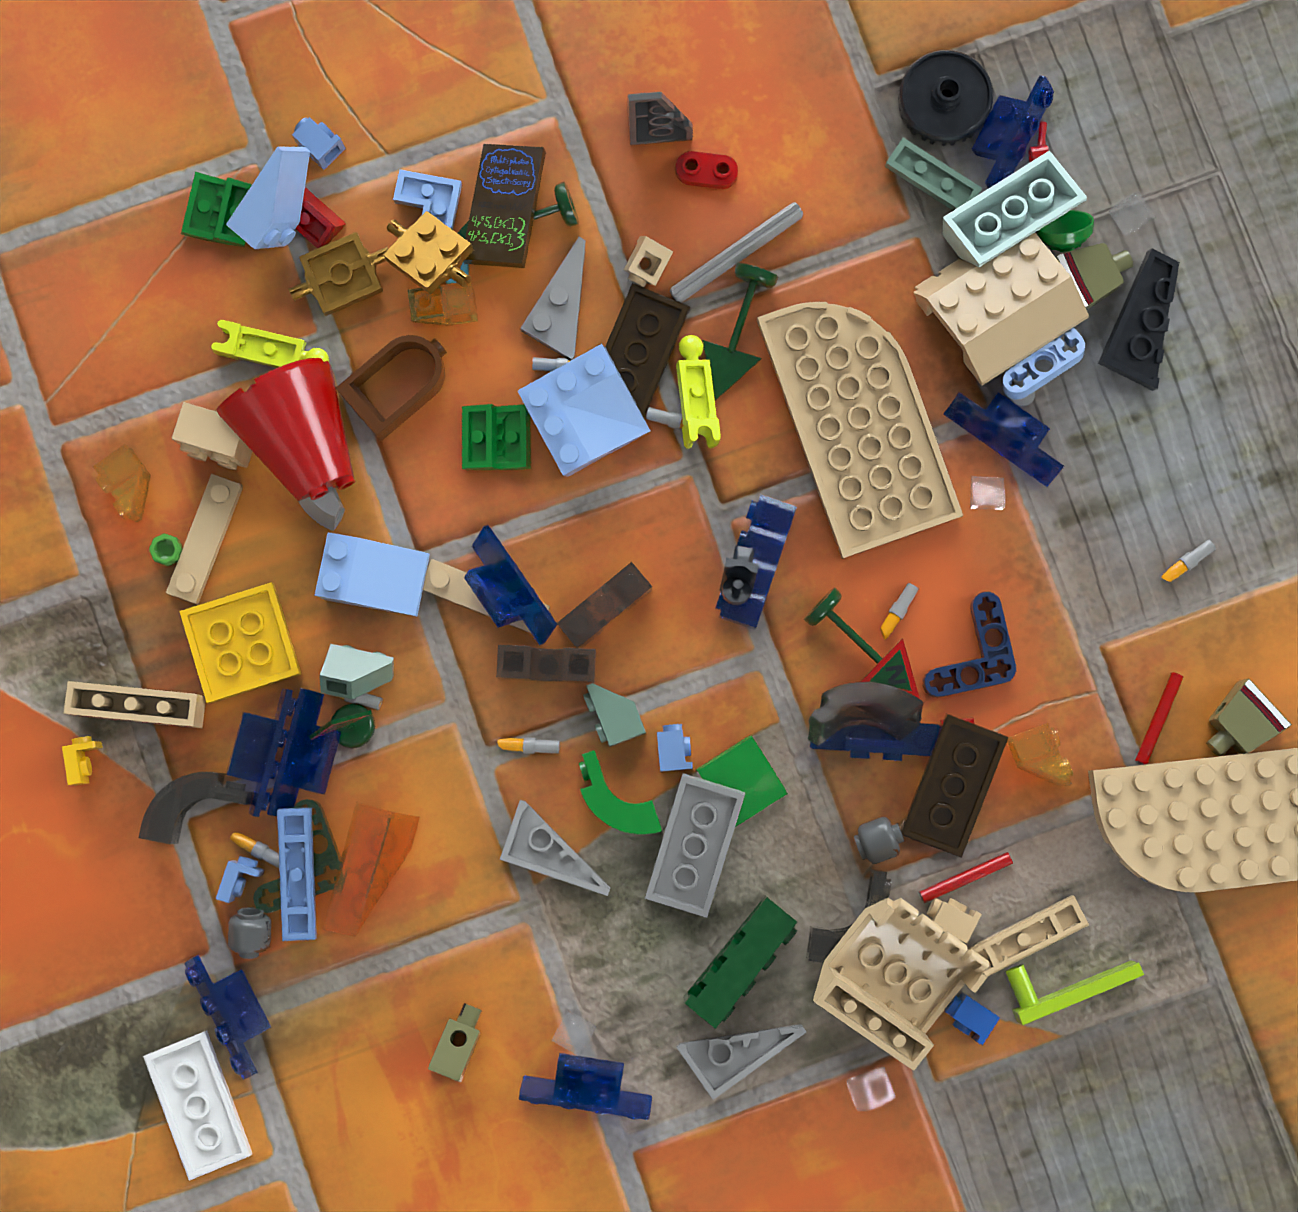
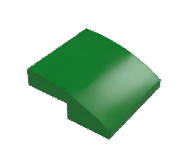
[181,172,252,247]
[462,404,531,470]
[696,735,788,827]

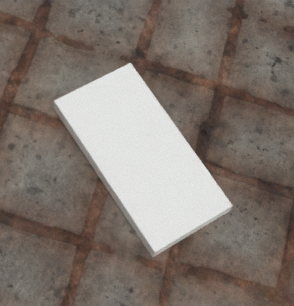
[143,1030,253,1181]

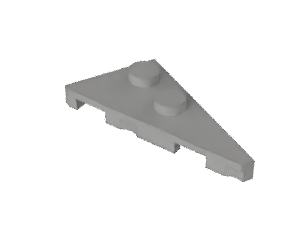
[520,237,586,360]
[500,800,611,896]
[676,1024,806,1100]

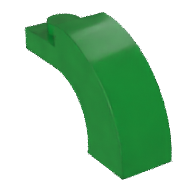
[579,750,662,834]

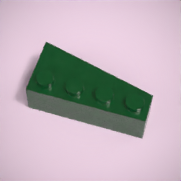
[683,895,798,1029]

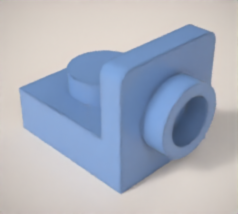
[216,856,264,903]

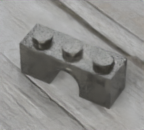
[557,562,652,651]
[496,645,597,684]

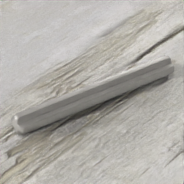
[670,202,803,303]

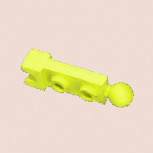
[211,320,329,368]
[676,335,721,449]

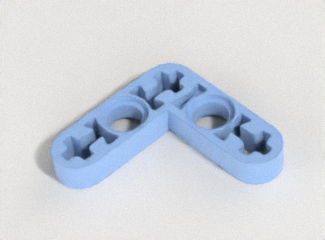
[1003,327,1085,400]

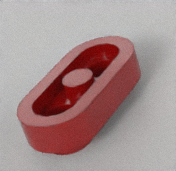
[676,151,738,189]

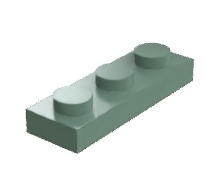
[885,138,982,211]

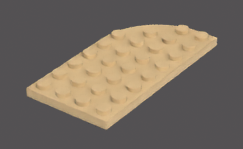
[757,302,963,559]
[1088,748,1298,892]

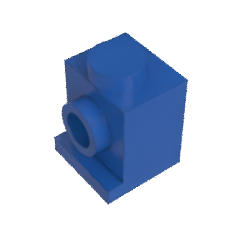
[944,992,1000,1045]

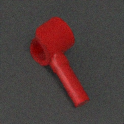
[1028,122,1049,163]

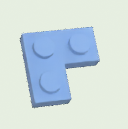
[393,169,462,230]

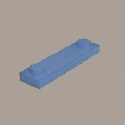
[277,807,317,941]

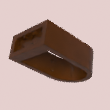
[336,335,447,441]

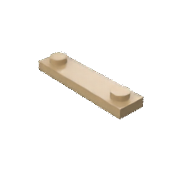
[166,474,243,605]
[423,559,550,636]
[967,895,1089,977]

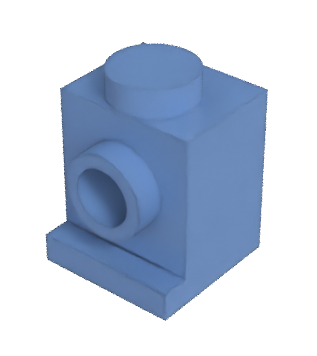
[292,117,346,170]
[657,724,693,772]

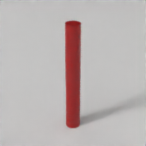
[1135,672,1184,765]
[919,852,1013,904]

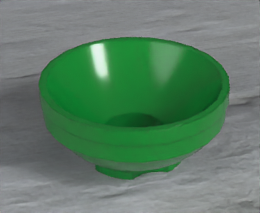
[1036,210,1094,253]

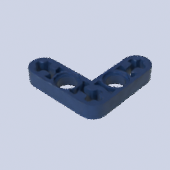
[923,592,1016,697]

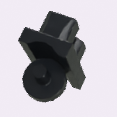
[719,546,759,605]

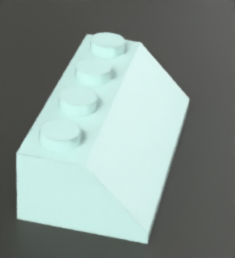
[942,151,1087,267]

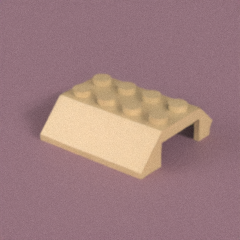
[913,233,1089,385]
[813,898,989,1071]

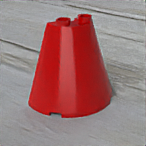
[216,358,356,501]

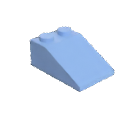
[226,147,310,249]
[315,532,430,617]

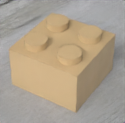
[172,402,252,470]

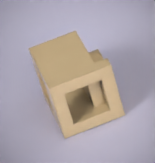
[623,236,673,288]
[927,898,982,943]

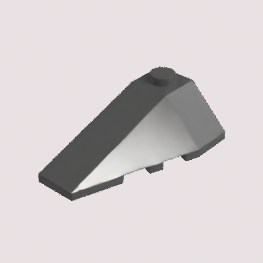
[627,92,693,145]

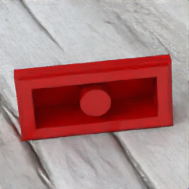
[295,187,346,249]

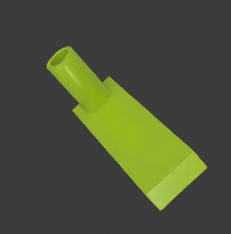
[1005,960,1144,1025]

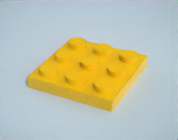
[179,582,301,704]

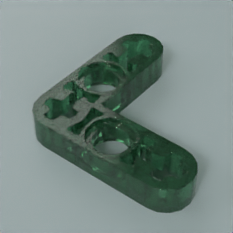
[253,799,346,913]

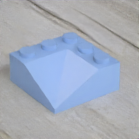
[517,344,650,477]

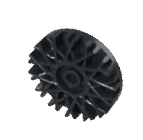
[898,50,994,146]

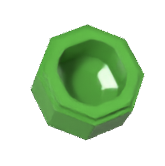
[149,533,183,566]

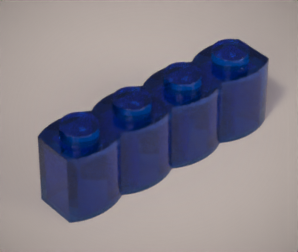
[715,494,797,630]

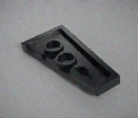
[1098,248,1180,391]

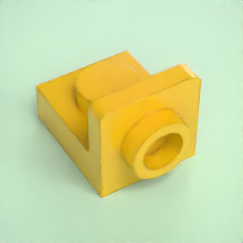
[62,736,103,786]

